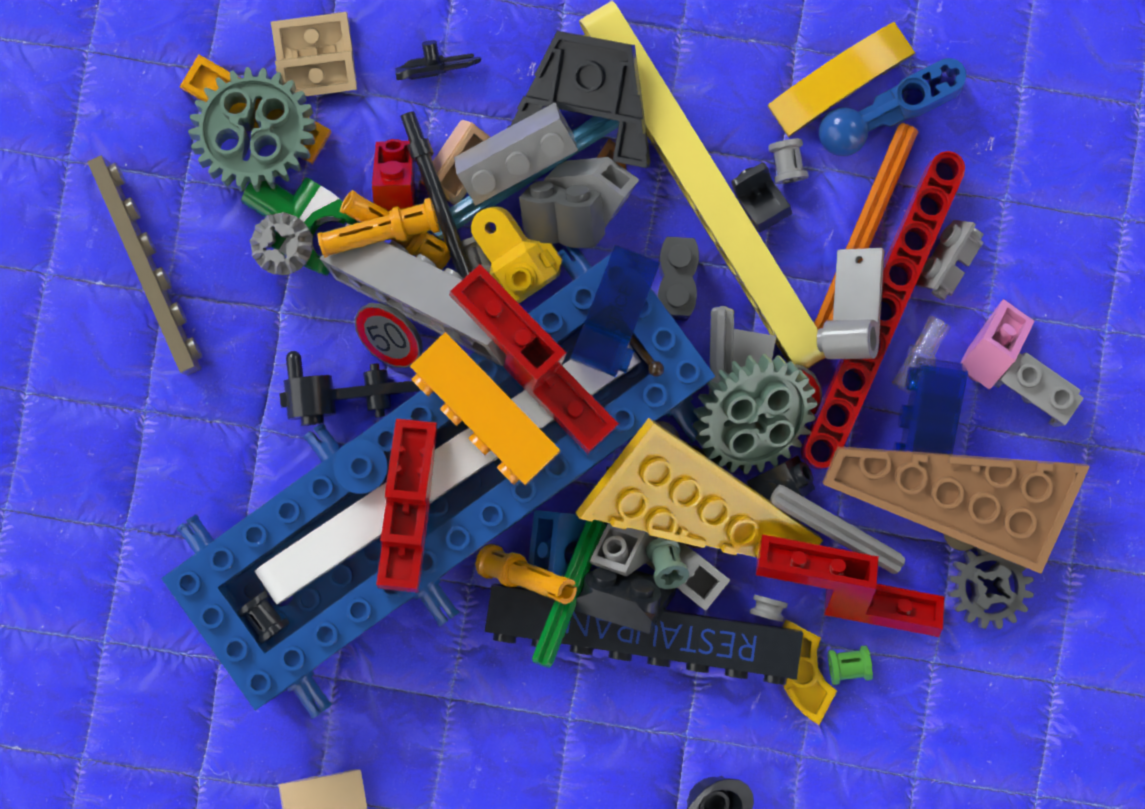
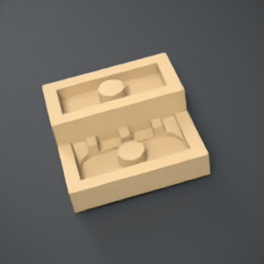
[271,11,357,96]
[278,769,367,809]

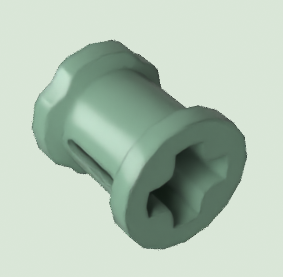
[645,538,689,589]

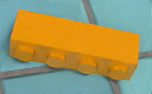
[410,332,561,485]

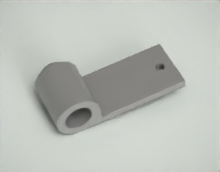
[817,248,884,359]

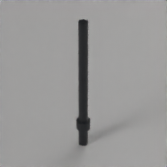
[400,111,472,279]

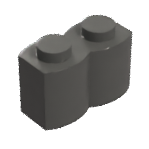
[519,181,605,248]
[657,237,699,320]

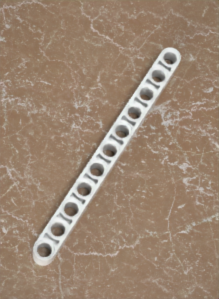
[255,329,641,605]

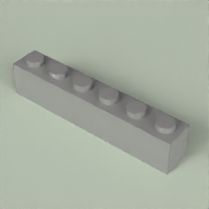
[319,223,506,366]

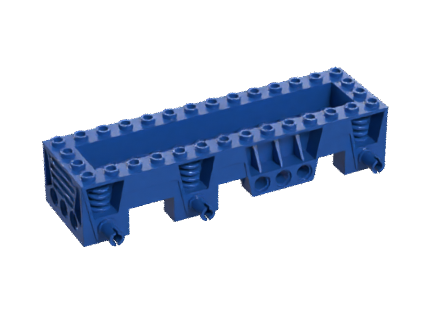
[161,246,715,719]

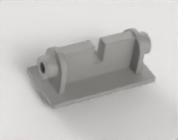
[916,220,984,300]

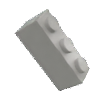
[454,102,578,205]

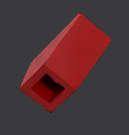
[372,139,416,212]

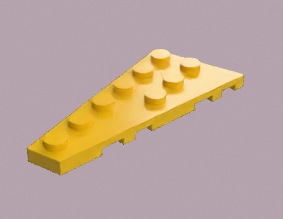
[575,418,823,559]

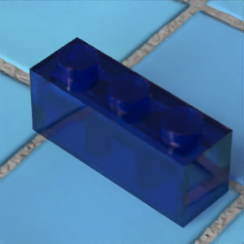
[892,357,968,454]

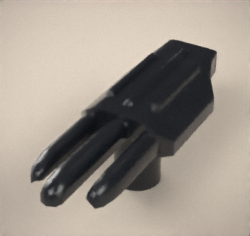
[395,40,482,80]

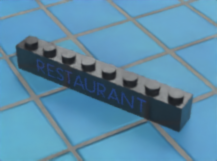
[485,584,803,685]

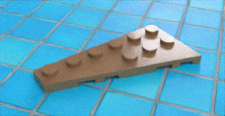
[823,446,1090,574]

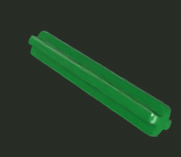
[532,520,606,668]

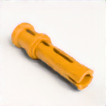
[340,190,451,270]
[317,198,440,258]
[475,544,577,604]

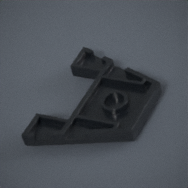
[507,31,651,168]

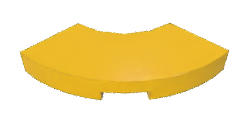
[782,619,837,725]

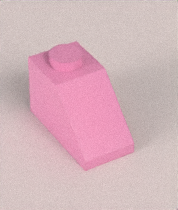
[958,299,1035,390]

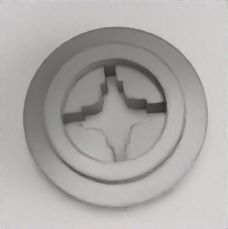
[249,212,313,275]

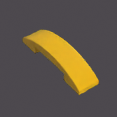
[767,22,915,137]

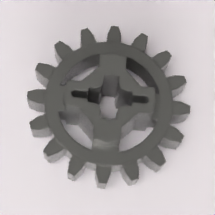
[947,548,1034,629]

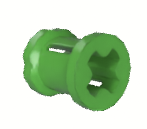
[827,645,873,685]

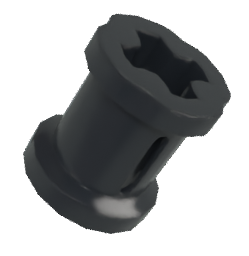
[237,591,289,645]

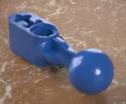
[819,58,966,156]

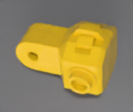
[471,206,563,303]

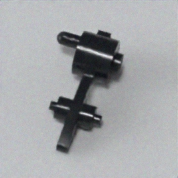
[279,351,420,426]

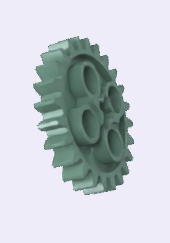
[188,67,316,192]
[693,354,817,474]

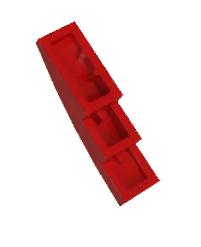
[376,419,437,593]

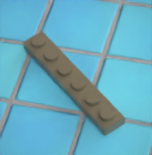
[87,155,202,376]

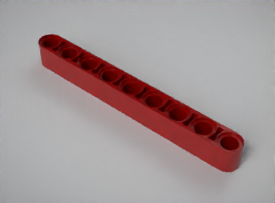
[801,151,965,469]

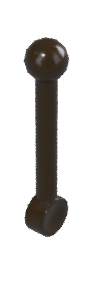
[615,320,664,377]

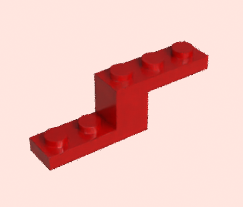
[449,264,619,454]
[756,534,944,637]

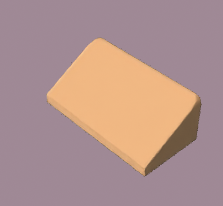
[420,120,490,205]

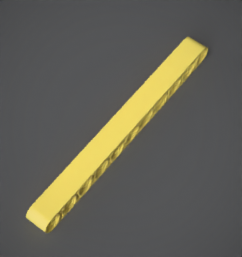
[579,1,826,369]

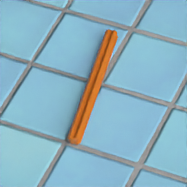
[814,123,918,330]

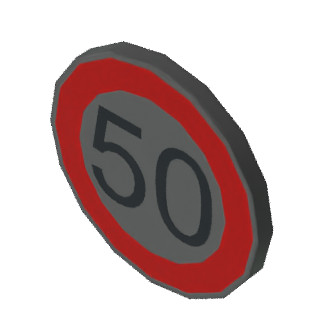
[354,303,423,368]

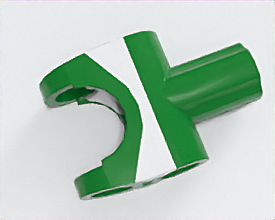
[241,177,360,276]

